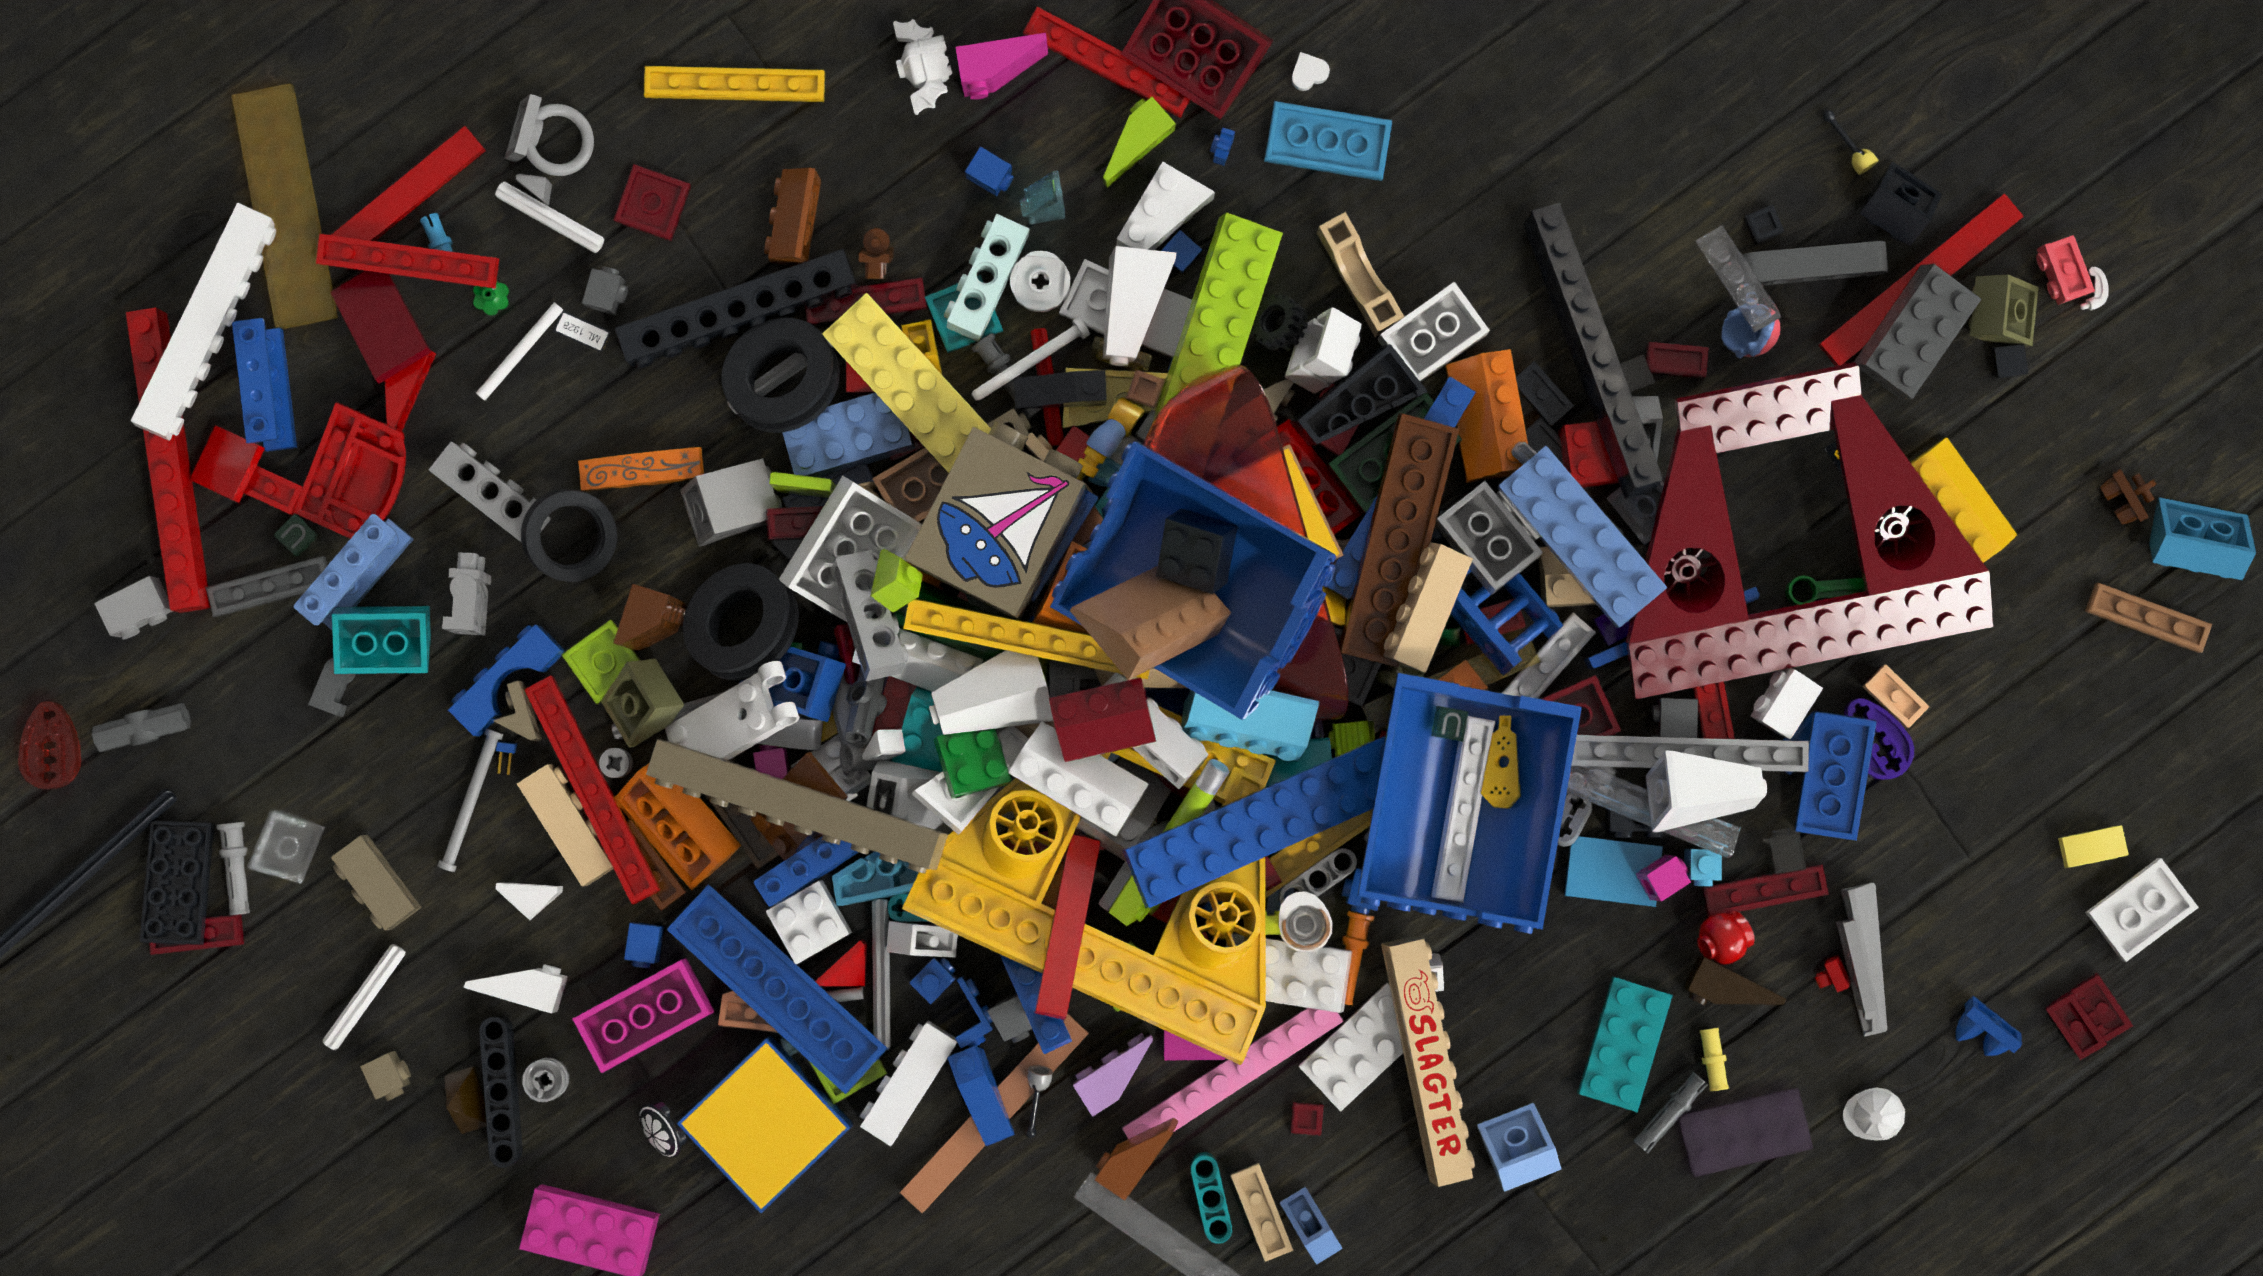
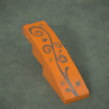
[578,447,704,491]

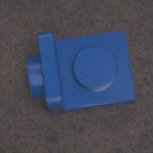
[910,957,957,1004]

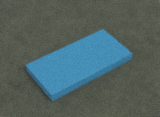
[1264,101,1392,181]

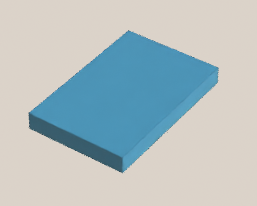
[1564,836,1663,907]

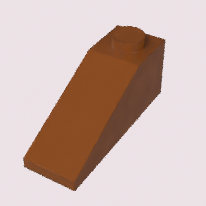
[1095,1118,1179,1201]

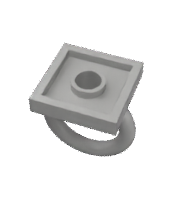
[505,94,594,176]

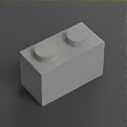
[94,576,172,639]

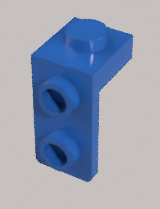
[955,975,994,1048]

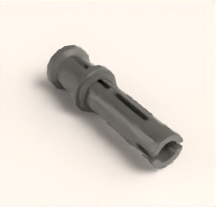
[971,333,1043,420]

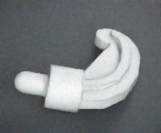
[2080,267,2108,310]

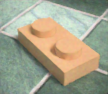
[1862,664,1929,729]

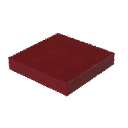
[613,164,691,241]

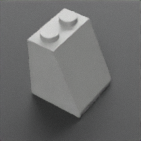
[680,459,782,547]

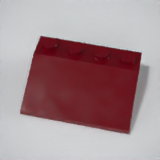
[1121,0,1274,120]

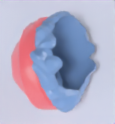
[1721,303,1780,359]

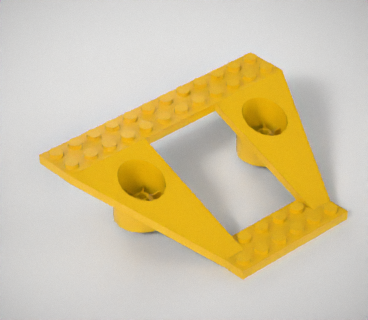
[902,706,1276,1065]

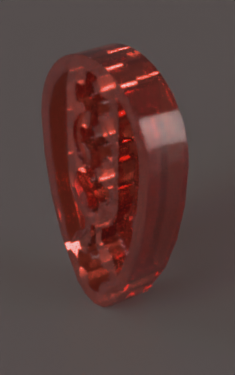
[18,701,81,789]

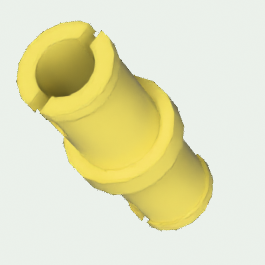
[1699,1028,1729,1091]

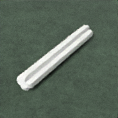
[495,182,604,253]
[323,944,405,1050]

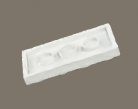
[1299,983,1403,1112]

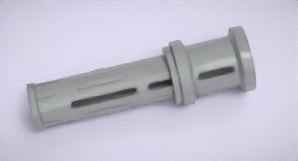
[216,822,250,915]

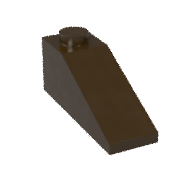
[1683,956,1787,1006]

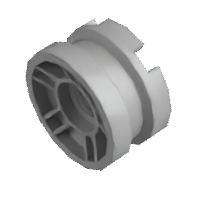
[522,1057,569,1102]

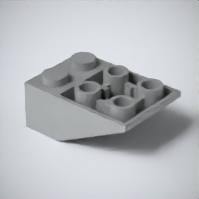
[866,759,953,835]

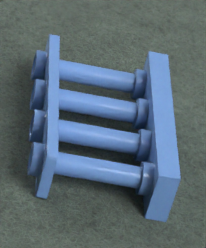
[294,514,414,630]

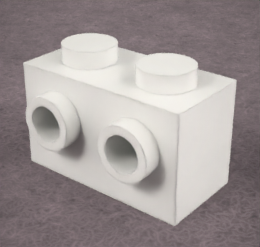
[1751,668,1823,740]

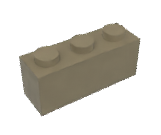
[331,835,422,931]

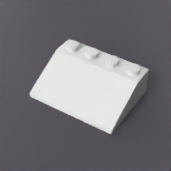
[779,476,922,622]

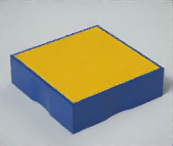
[677,1036,854,1213]

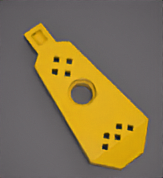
[1481,715,1521,809]

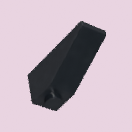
[1014,370,1107,409]

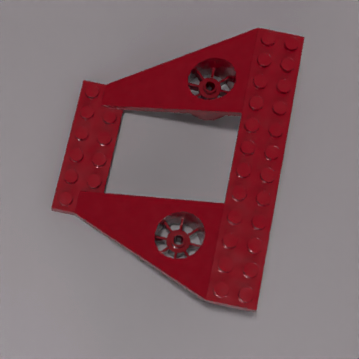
[1626,362,1993,699]

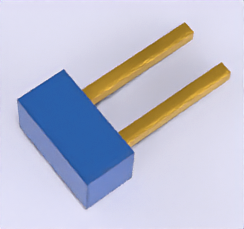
[496,741,517,775]

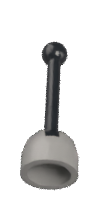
[1025,1065,1053,1138]

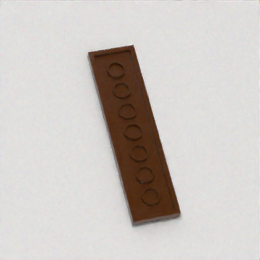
[1338,413,1459,667]

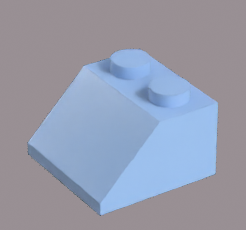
[1477,1103,1561,1192]

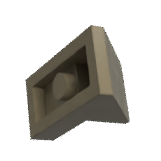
[493,681,542,741]

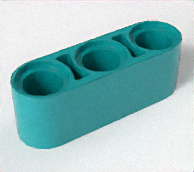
[1190,1152,1232,1244]

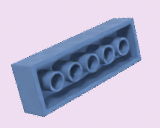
[1497,446,1668,628]

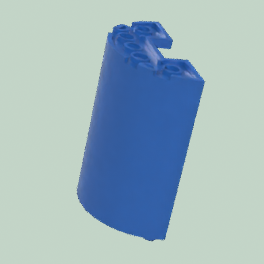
[1050,441,1336,720]
[1357,673,1582,934]

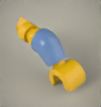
[1077,397,1146,481]

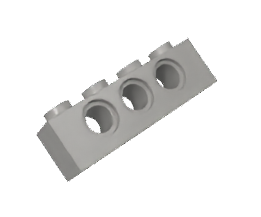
[429,442,552,543]
[831,550,908,681]

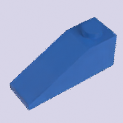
[947,1046,1015,1146]

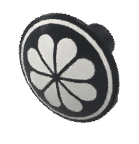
[639,1102,687,1158]

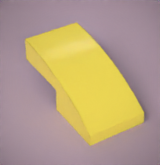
[2058,825,2128,868]

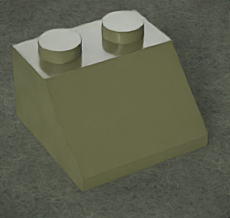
[1969,275,2039,346]
[601,659,684,748]

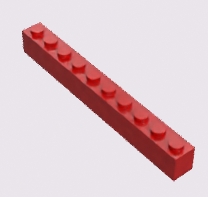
[126,307,211,613]

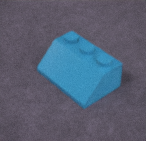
[2149,498,2256,580]

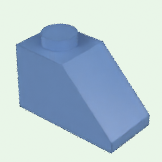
[1280,1187,1343,1265]

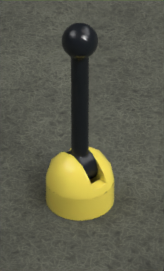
[1823,110,1879,175]

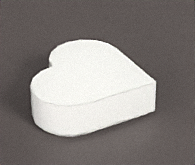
[1292,52,1330,91]

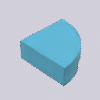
[1088,457,1121,487]

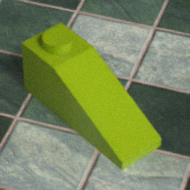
[1103,97,1176,188]

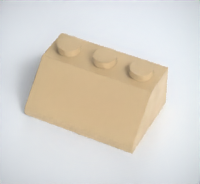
[1539,547,1596,607]

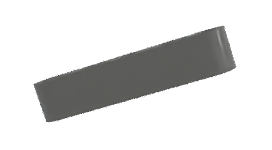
[1739,241,1888,287]

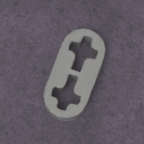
[1558,790,1592,847]

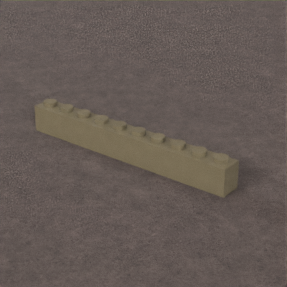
[646,739,948,874]

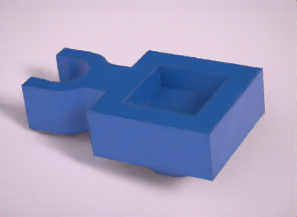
[1210,128,1235,166]

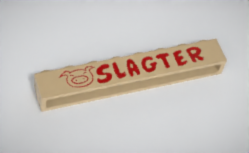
[1381,936,1475,1187]

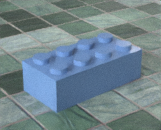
[782,393,915,478]

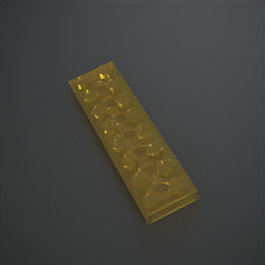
[232,83,338,329]

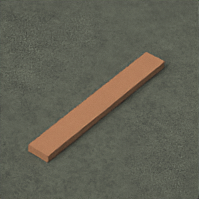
[900,1013,1089,1213]

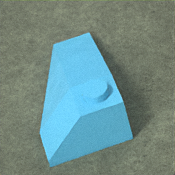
[832,851,919,906]

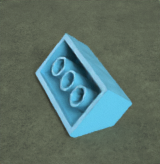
[1181,690,1319,761]

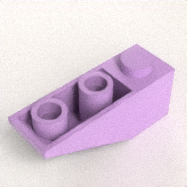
[1073,1033,1153,1117]

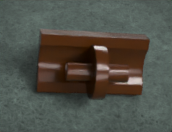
[859,228,894,279]
[2100,468,2156,525]

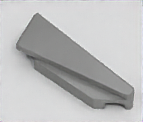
[1836,883,1887,1037]

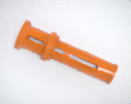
[1342,911,1375,1005]

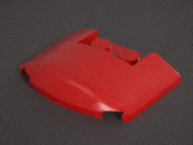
[293,402,406,539]

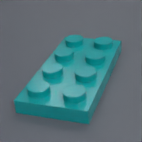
[1577,976,1673,1112]

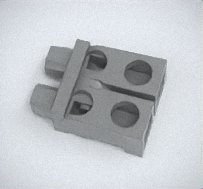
[442,552,491,636]

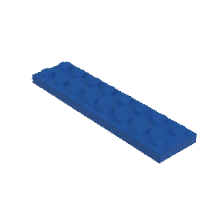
[667,884,888,1094]

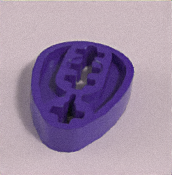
[1844,698,1914,780]

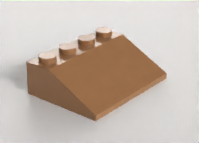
[1070,566,1231,680]

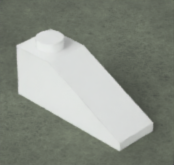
[464,965,568,1014]

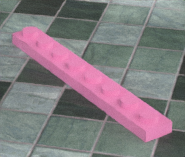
[1122,1008,1343,1139]

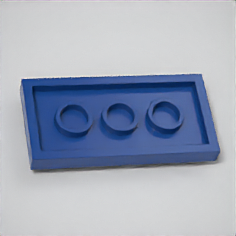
[1794,711,1877,841]

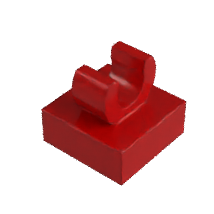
[1815,954,1851,993]

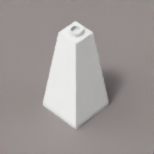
[1103,246,1176,366]
[929,650,1054,735]
[1646,750,1767,832]

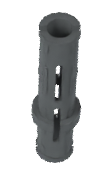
[1633,1072,1708,1154]

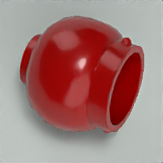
[1697,911,1755,965]

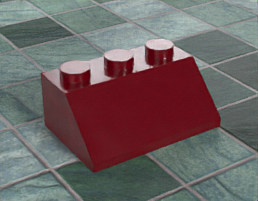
[1049,677,1157,762]

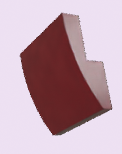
[2046,973,2133,1060]

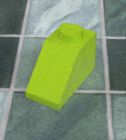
[870,549,923,613]

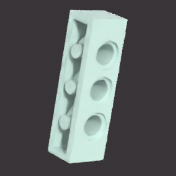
[944,214,1030,342]

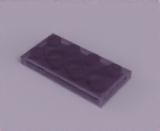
[1679,1088,1813,1177]

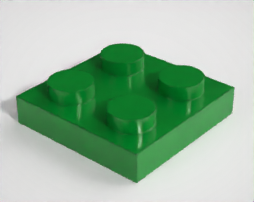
[934,729,1012,798]

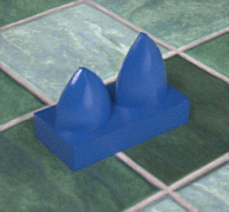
[1956,996,2022,1056]

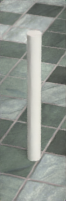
[476,302,563,400]

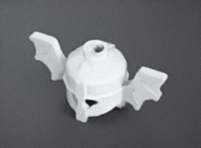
[893,19,952,115]

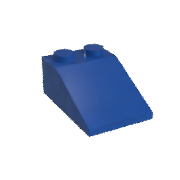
[739,647,846,722]

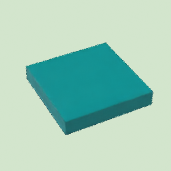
[925,275,1003,353]

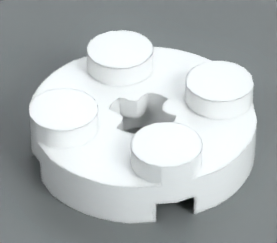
[1010,251,1070,312]

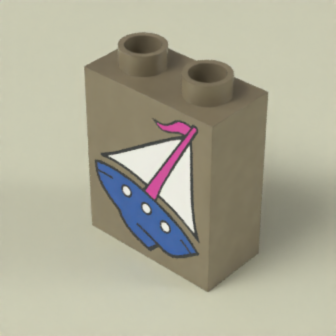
[904,421,1088,620]

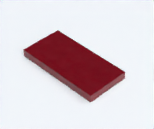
[330,271,431,384]

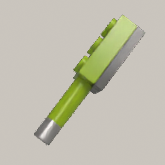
[1098,759,1229,926]

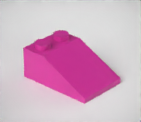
[956,33,1048,99]

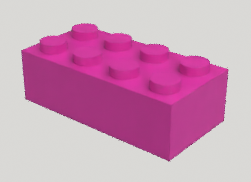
[573,958,715,1073]
[519,1184,660,1276]

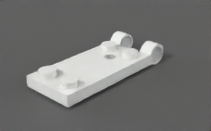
[665,661,799,761]

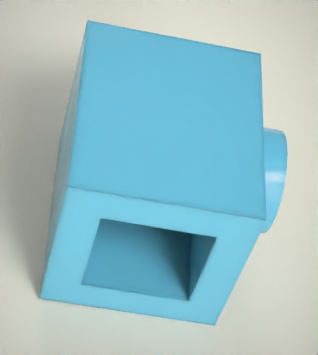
[1684,849,1722,886]

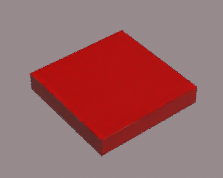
[189,425,265,503]

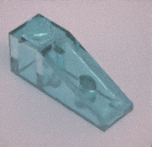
[1020,171,1066,225]

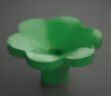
[473,281,509,316]

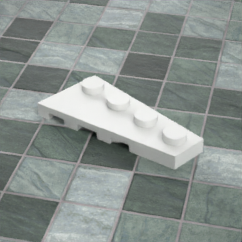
[912,726,1029,835]

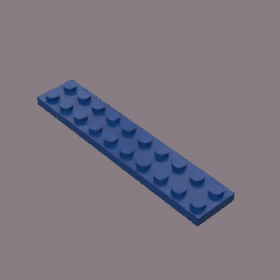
[1122,735,1386,908]

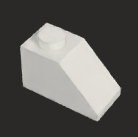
[886,921,958,957]

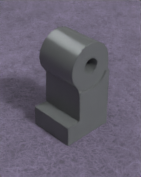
[308,658,355,717]

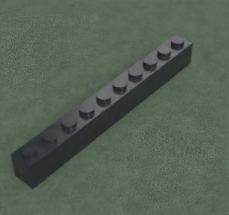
[1523,203,1663,499]

